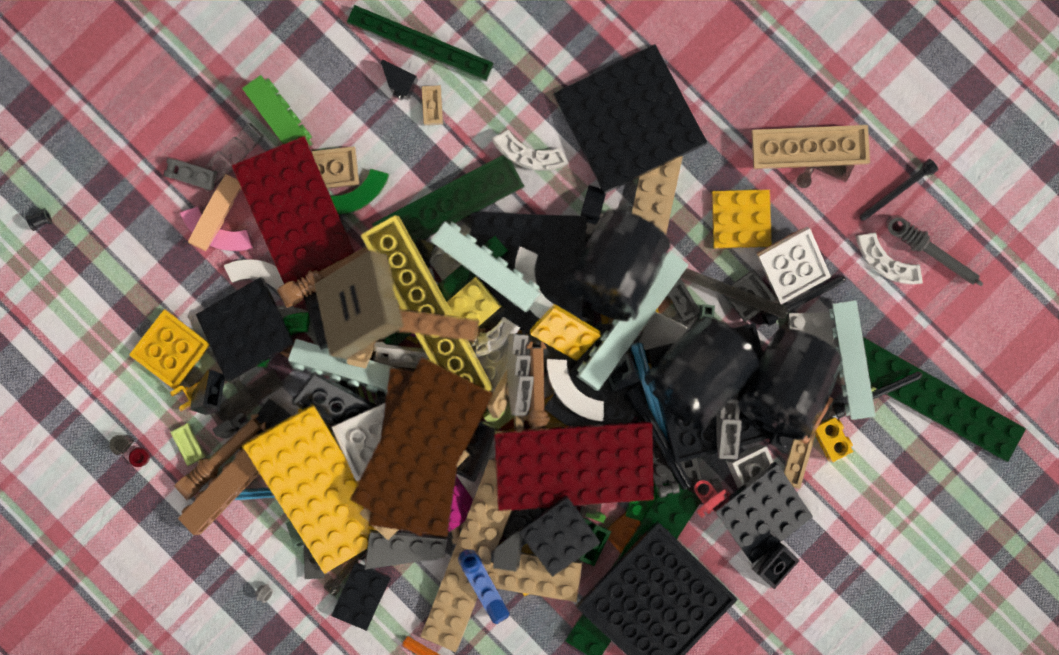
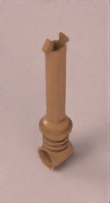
[277,246,369,308]
[525,342,550,429]
[174,414,267,501]

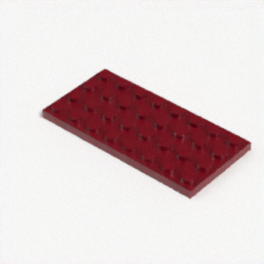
[231,136,355,308]
[494,422,654,511]

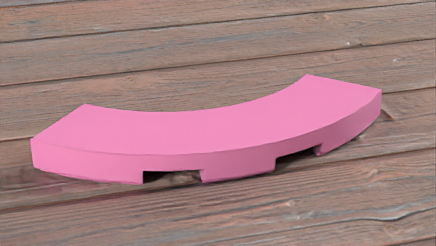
[180,206,253,251]

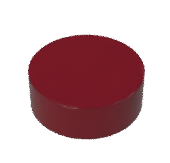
[129,448,150,467]

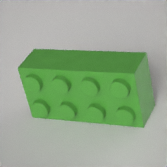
[242,75,313,146]

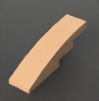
[188,174,241,251]

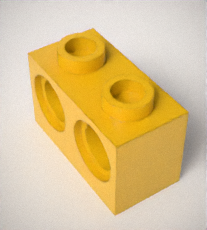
[814,417,853,462]

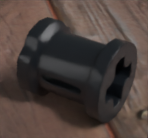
[26,208,53,231]

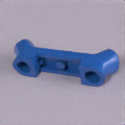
[458,549,510,624]

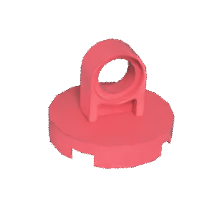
[695,480,731,518]

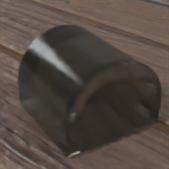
[109,434,135,455]

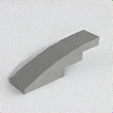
[507,333,534,416]
[717,391,741,459]

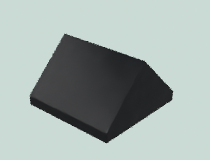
[752,541,800,590]

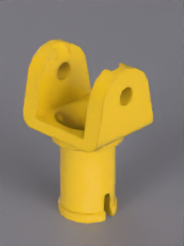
[170,382,199,411]

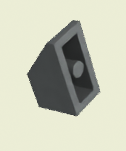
[491,531,523,572]

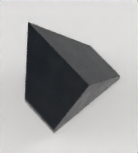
[608,348,642,391]

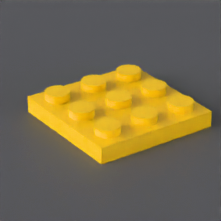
[711,190,772,249]
[129,309,210,389]

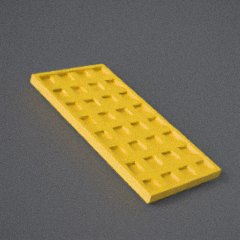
[243,405,377,574]

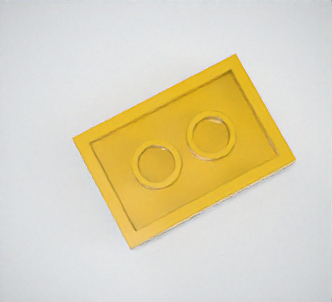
[530,304,601,361]

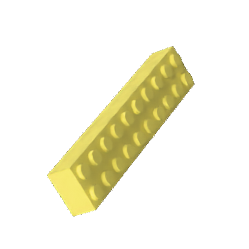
[361,216,493,391]

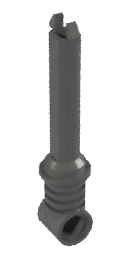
[886,215,983,286]

